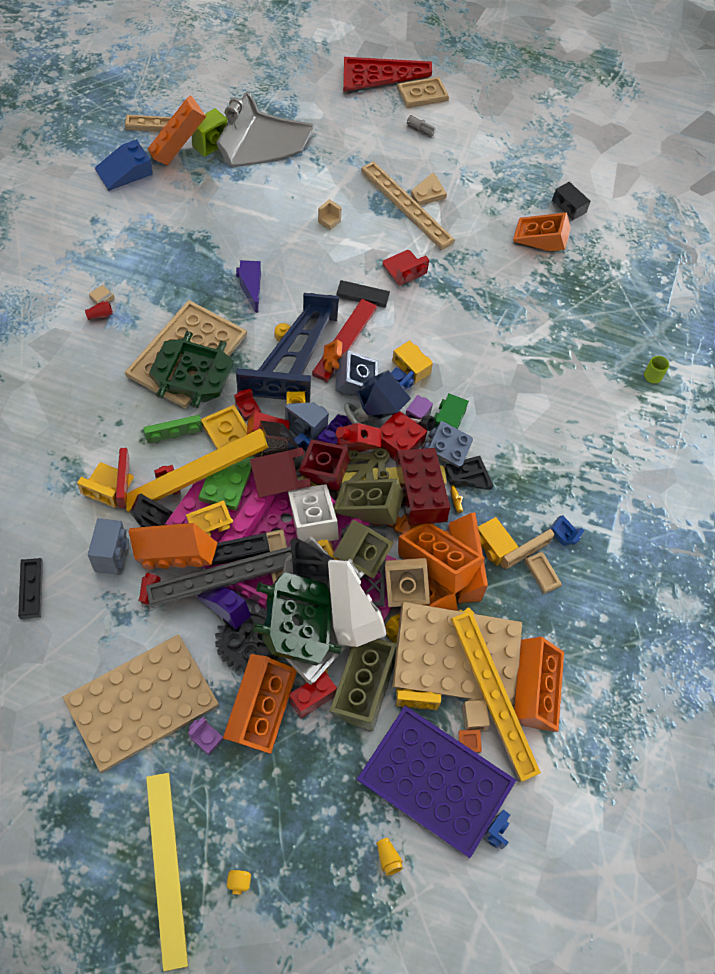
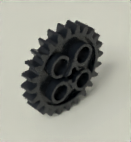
[215,606,277,673]

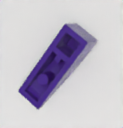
[236,260,261,313]
[197,587,251,629]

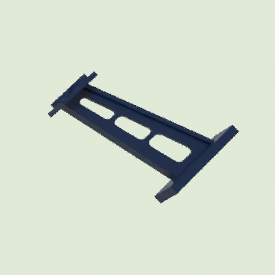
[236,293,339,402]

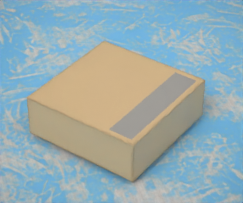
[89,285,114,304]

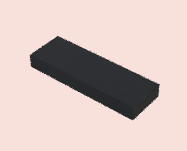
[336,280,390,308]
[210,533,270,566]
[18,558,43,619]

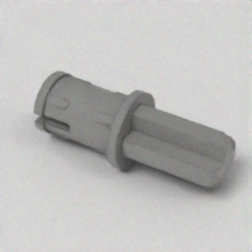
[406,115,436,136]

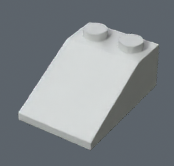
[288,484,339,542]

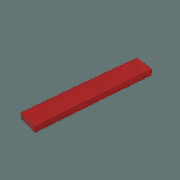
[312,299,377,383]

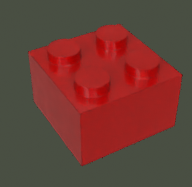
[380,411,427,461]

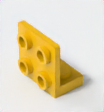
[77,462,134,508]
[395,688,441,710]

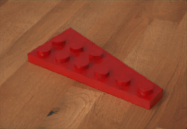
[343,57,432,92]

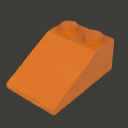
[513,212,571,251]

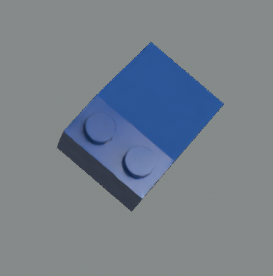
[95,139,153,191]

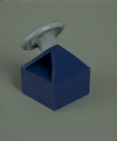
[344,370,411,426]

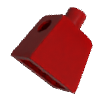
[336,423,381,452]

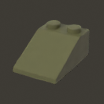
[334,479,404,525]

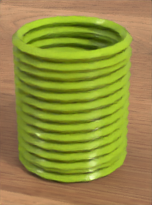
[644,355,670,384]

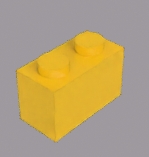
[392,340,433,384]
[478,517,519,566]

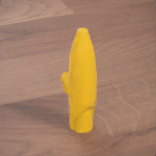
[451,485,463,513]

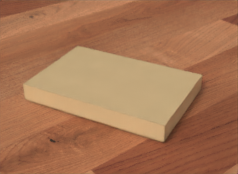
[397,77,449,108]

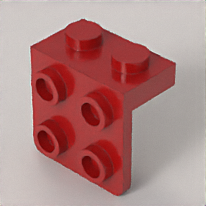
[382,250,429,286]

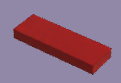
[116,448,130,508]

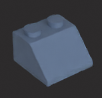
[335,350,378,396]
[285,402,329,440]

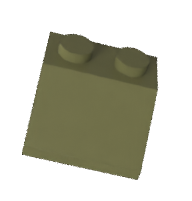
[333,520,393,579]

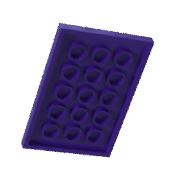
[356,706,517,859]

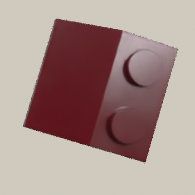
[299,439,350,491]

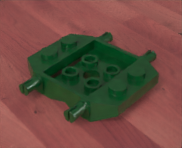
[149,331,234,408]
[252,572,342,666]

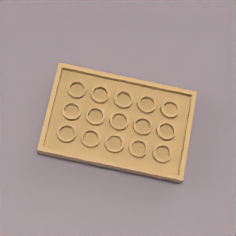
[125,300,247,409]
[392,602,522,706]
[63,634,219,774]

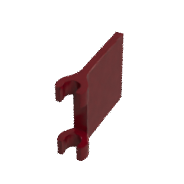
[250,447,311,498]

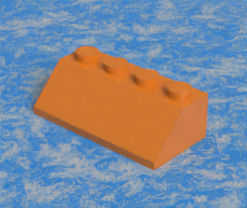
[148,95,206,166]
[445,512,488,603]
[128,523,218,570]
[398,523,485,594]
[514,637,564,732]
[223,654,297,754]

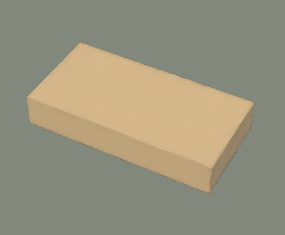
[524,551,562,594]

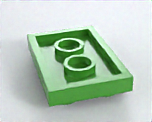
[199,457,253,511]

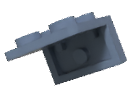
[422,421,473,467]

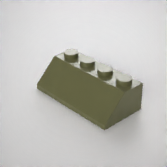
[330,639,397,731]

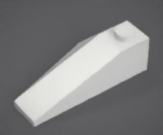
[328,560,386,647]

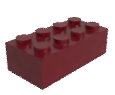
[396,448,450,525]

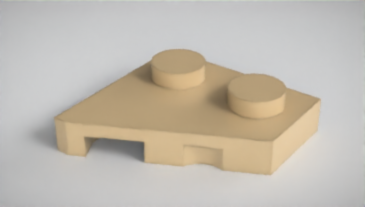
[411,173,447,205]

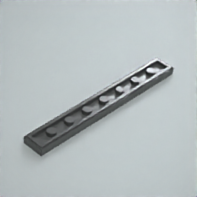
[146,546,291,607]

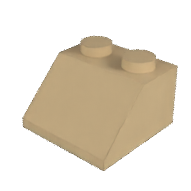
[385,558,430,607]

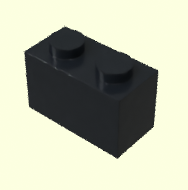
[552,182,591,220]

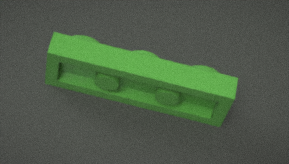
[144,415,203,443]

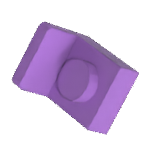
[188,717,223,756]

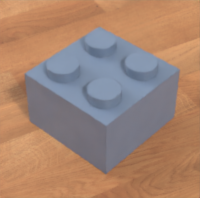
[87,518,129,575]

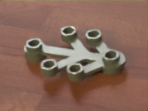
[336,448,390,497]

